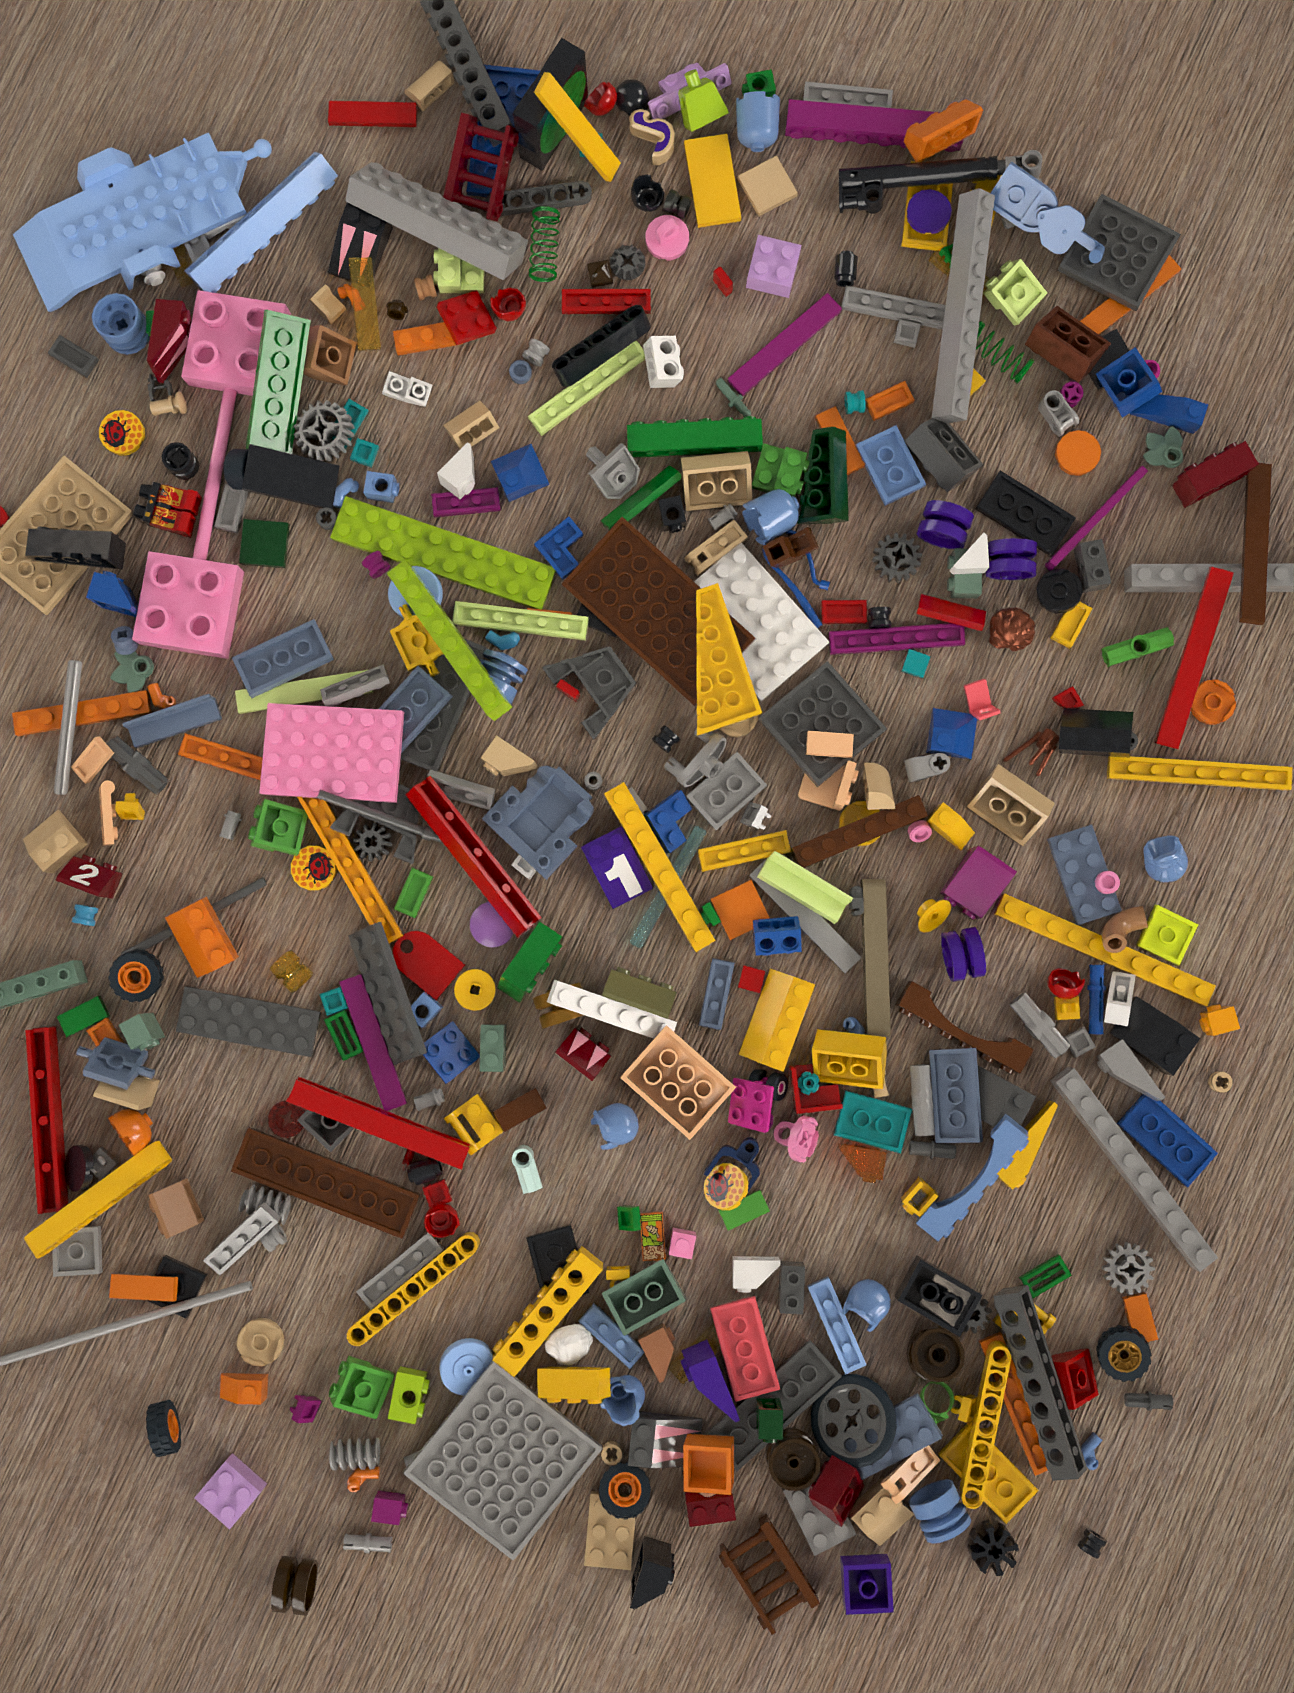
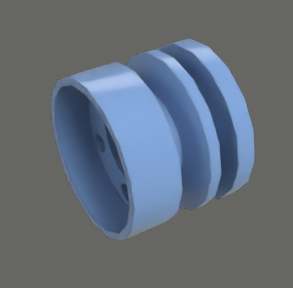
[92,293,150,355]
[479,649,528,705]
[908,1479,971,1544]

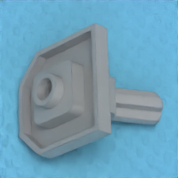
[586,443,640,499]

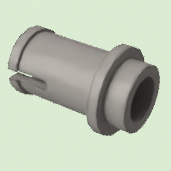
[708,504,737,531]
[584,772,603,790]
[219,810,242,840]
[414,1088,445,1111]

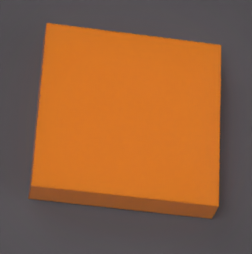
[710,880,770,940]

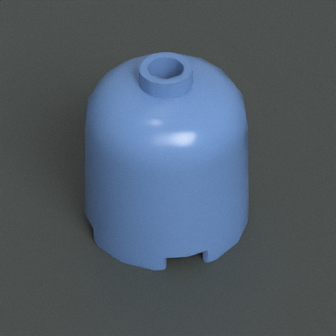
[736,91,780,152]
[742,489,799,545]

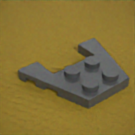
[542,646,636,740]
[330,783,419,865]

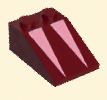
[146,299,192,383]
[555,1027,612,1081]

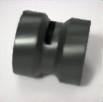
[663,189,692,219]

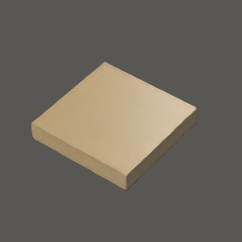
[738,156,798,217]

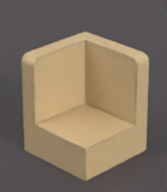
[310,284,346,325]

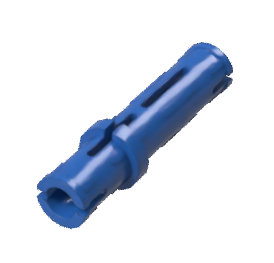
[1087,964,1106,1034]

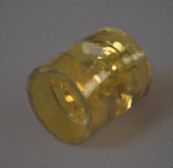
[269,950,314,993]

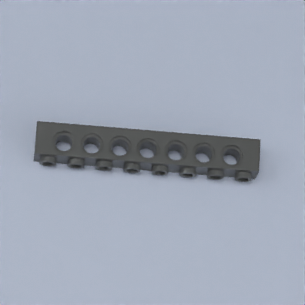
[420,0,513,147]
[993,1285,1087,1481]

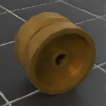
[532,982,583,1029]

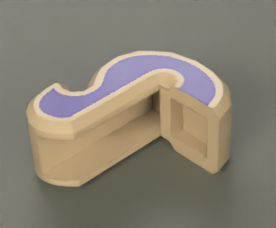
[629,109,675,165]

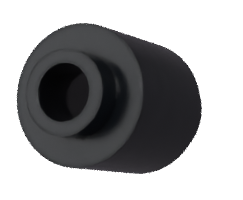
[834,251,858,287]
[407,1157,443,1186]

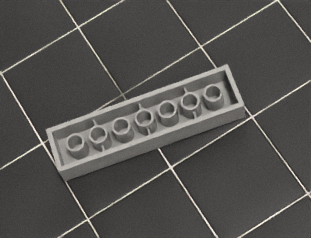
[345,162,528,280]

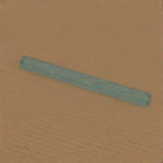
[630,826,706,948]

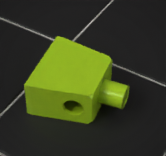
[678,69,729,132]

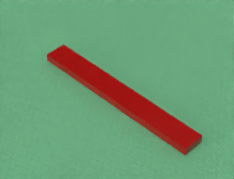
[1155,566,1234,749]

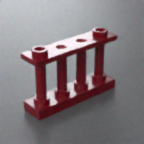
[443,112,519,222]

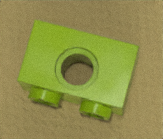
[388,1366,430,1424]

